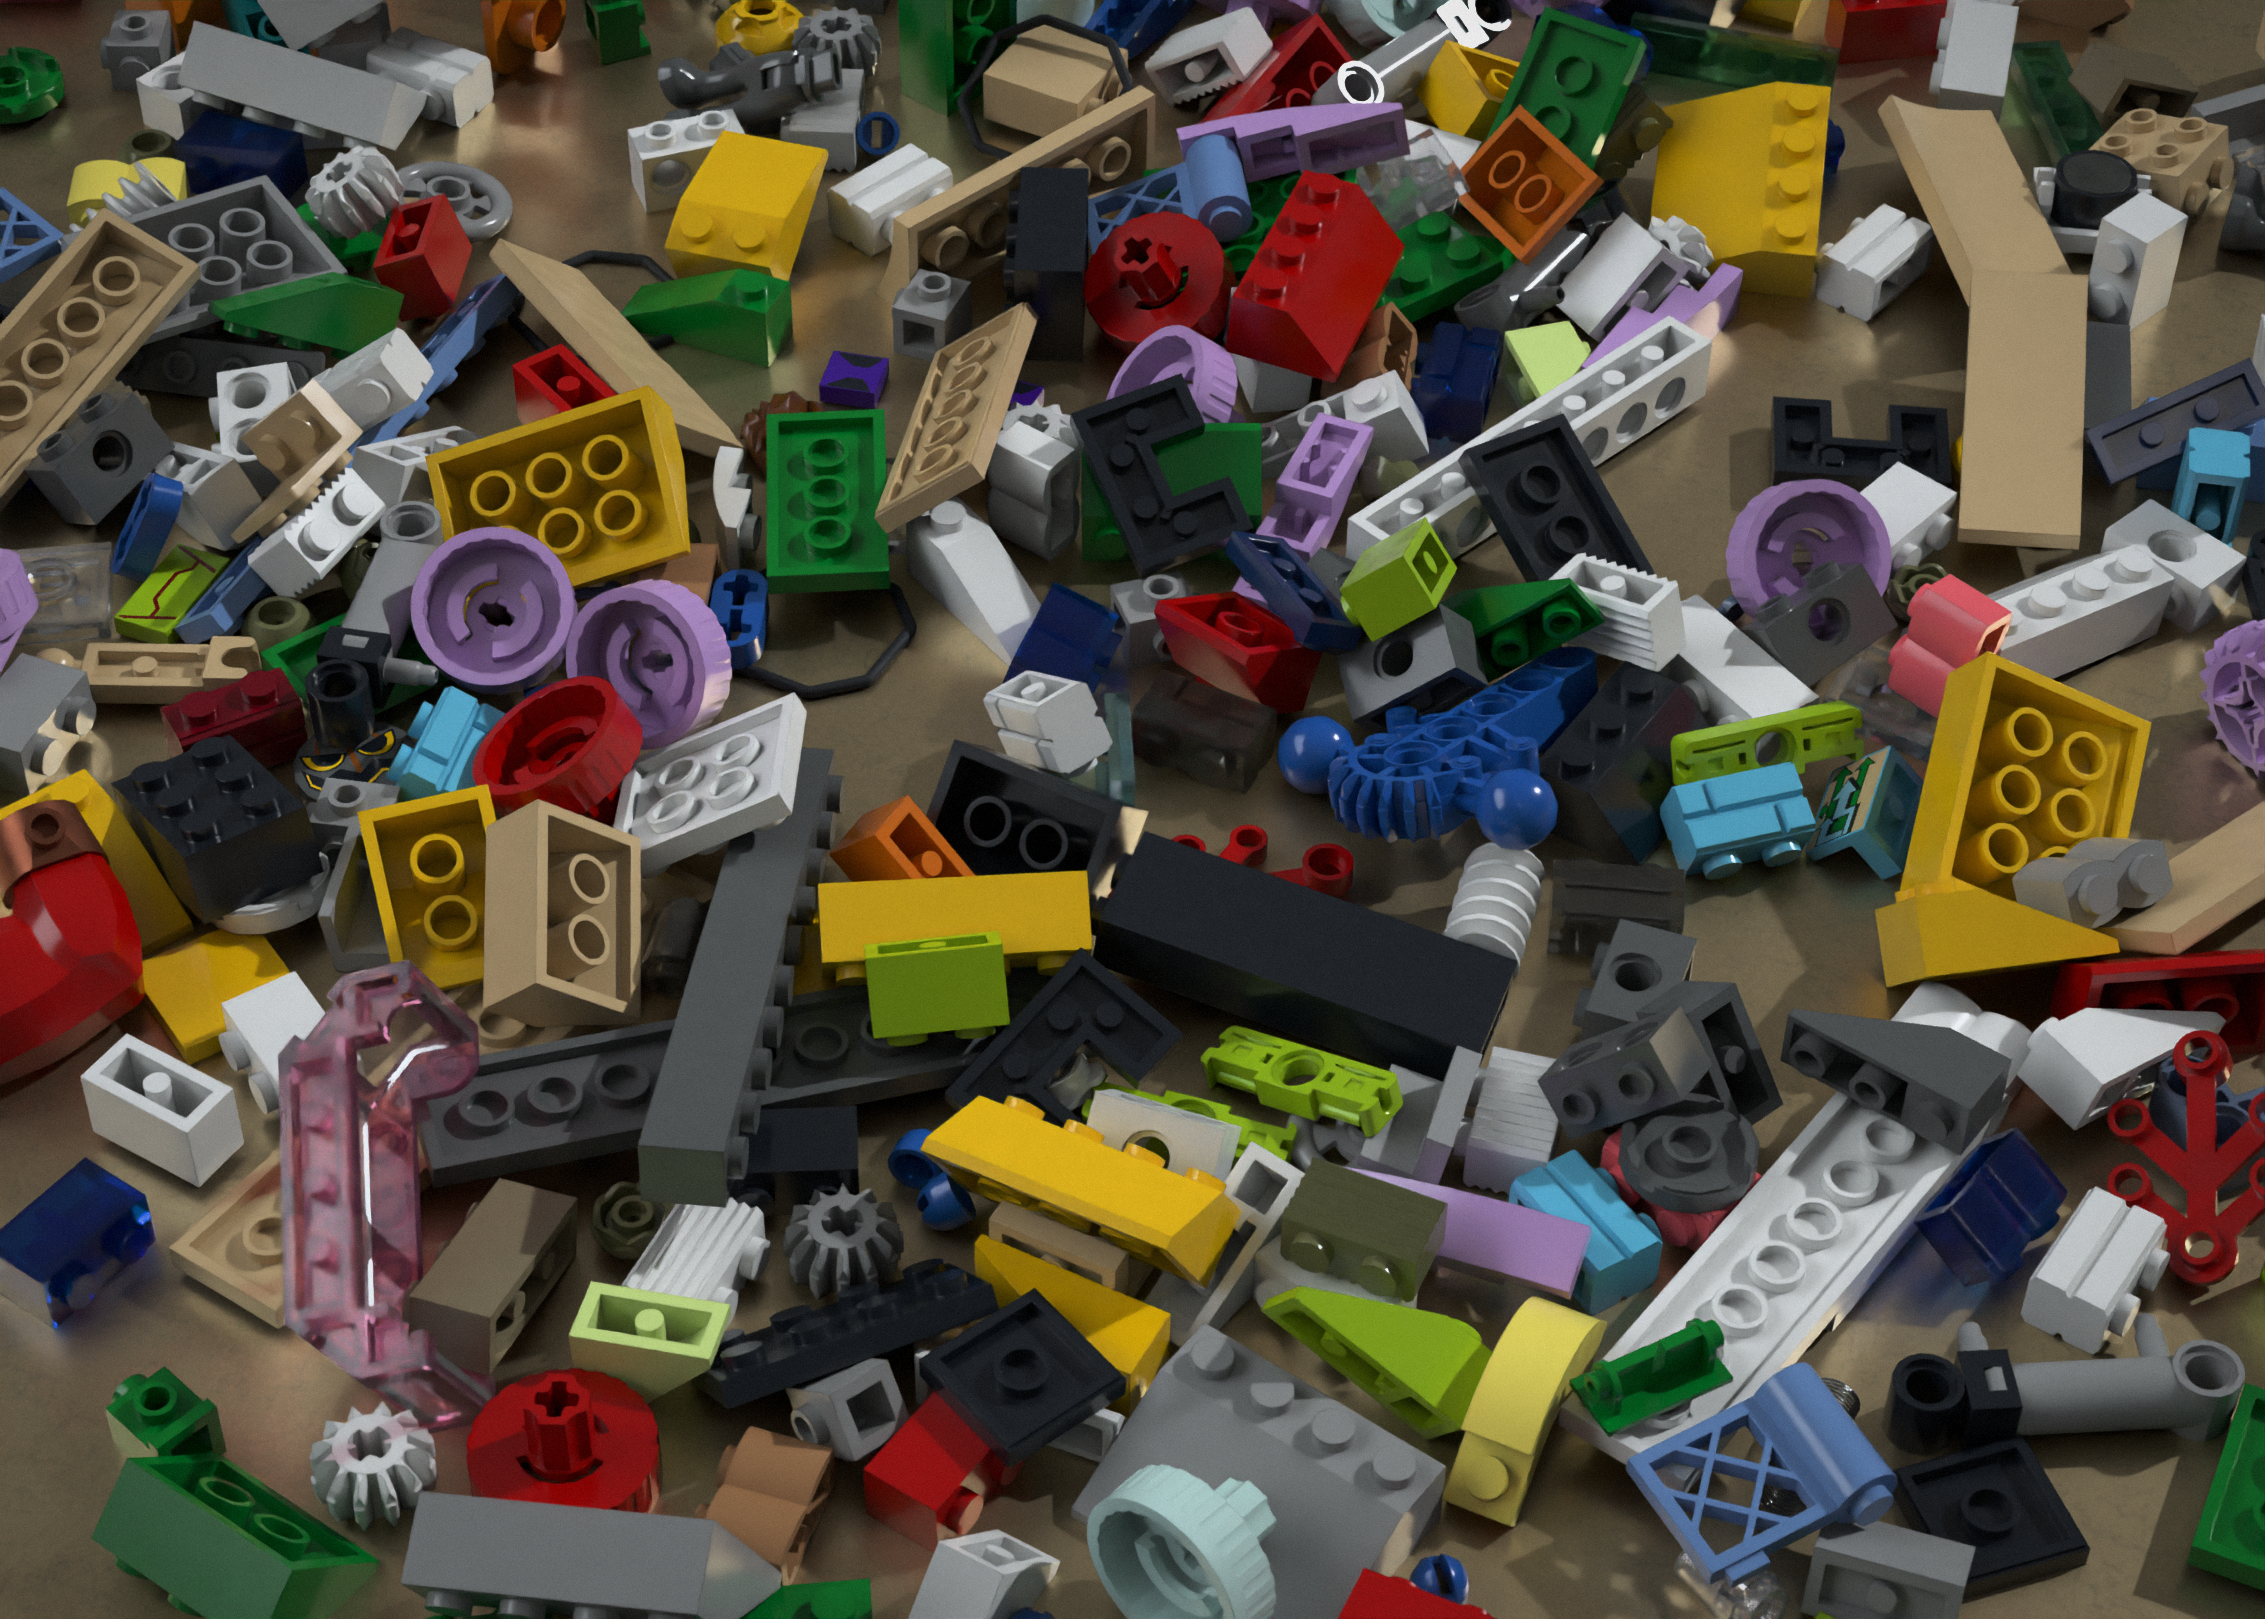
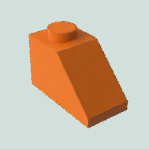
[829,795,976,882]

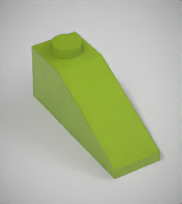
[1261,1286,1493,1440]

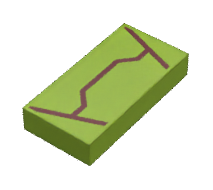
[113,544,231,644]

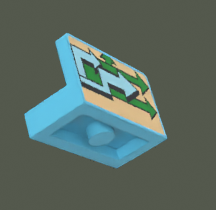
[1805,745,1924,880]

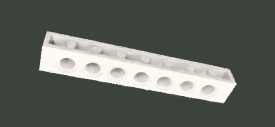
[1346,315,1712,562]

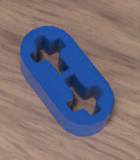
[112,473,183,583]
[709,569,770,669]

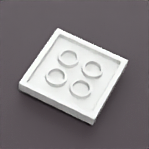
[613,692,807,879]

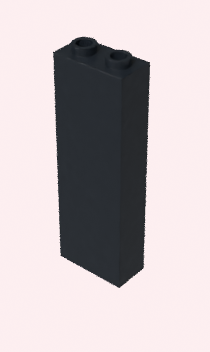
[1090,831,1518,1082]

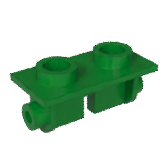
[1569,1318,1733,1438]

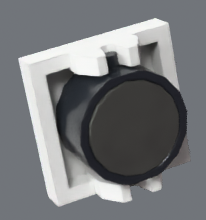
[2030,150,2152,254]

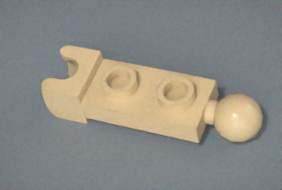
[34,636,261,704]

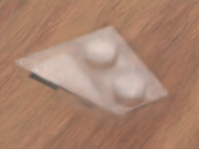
[1372,128,1470,233]

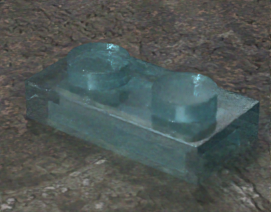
[1094,692,1135,806]

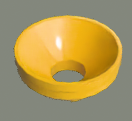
[715,0,805,57]

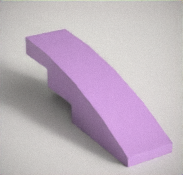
[1176,103,1411,183]
[1580,263,1743,371]
[1231,412,1374,618]
[1342,1166,1592,1300]

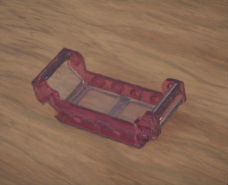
[278,959,496,1434]

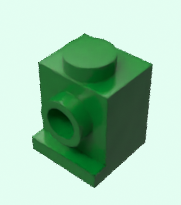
[582,0,651,65]
[105,1366,227,1458]

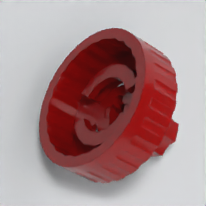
[1084,211,1237,357]
[472,676,643,826]
[466,1368,663,1514]

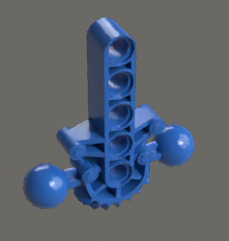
[1277,646,1599,850]

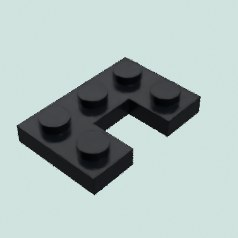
[1069,373,1254,579]
[1771,396,1952,493]
[945,948,1184,1128]

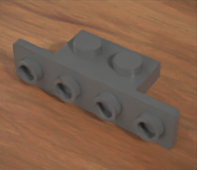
[115,323,325,398]

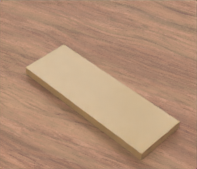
[489,238,749,460]
[1957,269,2088,550]
[874,302,1038,534]
[2091,800,2265,956]

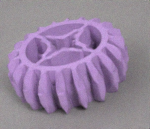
[2200,619,2265,779]

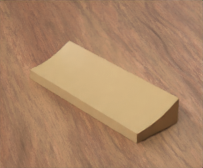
[875,85,1155,306]
[1877,94,2089,308]
[0,207,200,512]

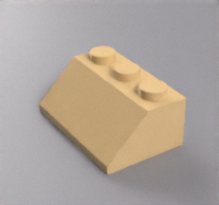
[483,799,641,1027]

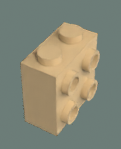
[983,25,1132,137]

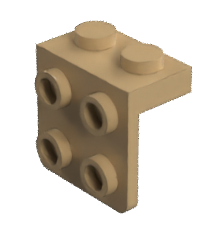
[2089,108,2234,229]

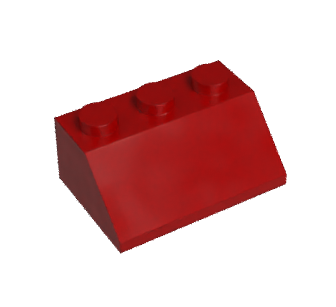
[2049,949,2265,1057]

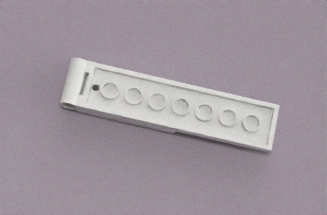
[1558,1091,2010,1493]

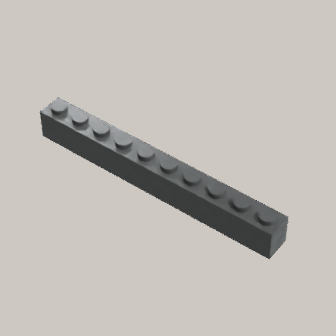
[638,747,845,1208]

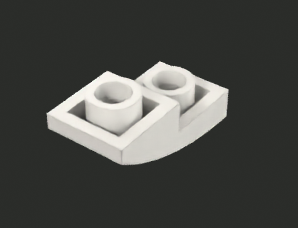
[713,446,762,571]

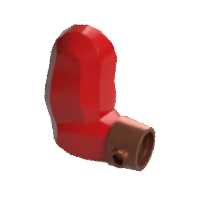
[0,799,145,1086]

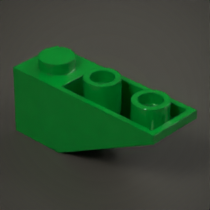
[208,272,404,360]
[1440,578,1605,683]

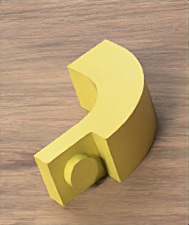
[1442,1296,1608,1526]

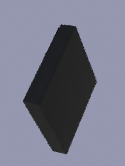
[919,1288,1126,1469]
[1892,1434,2091,1599]

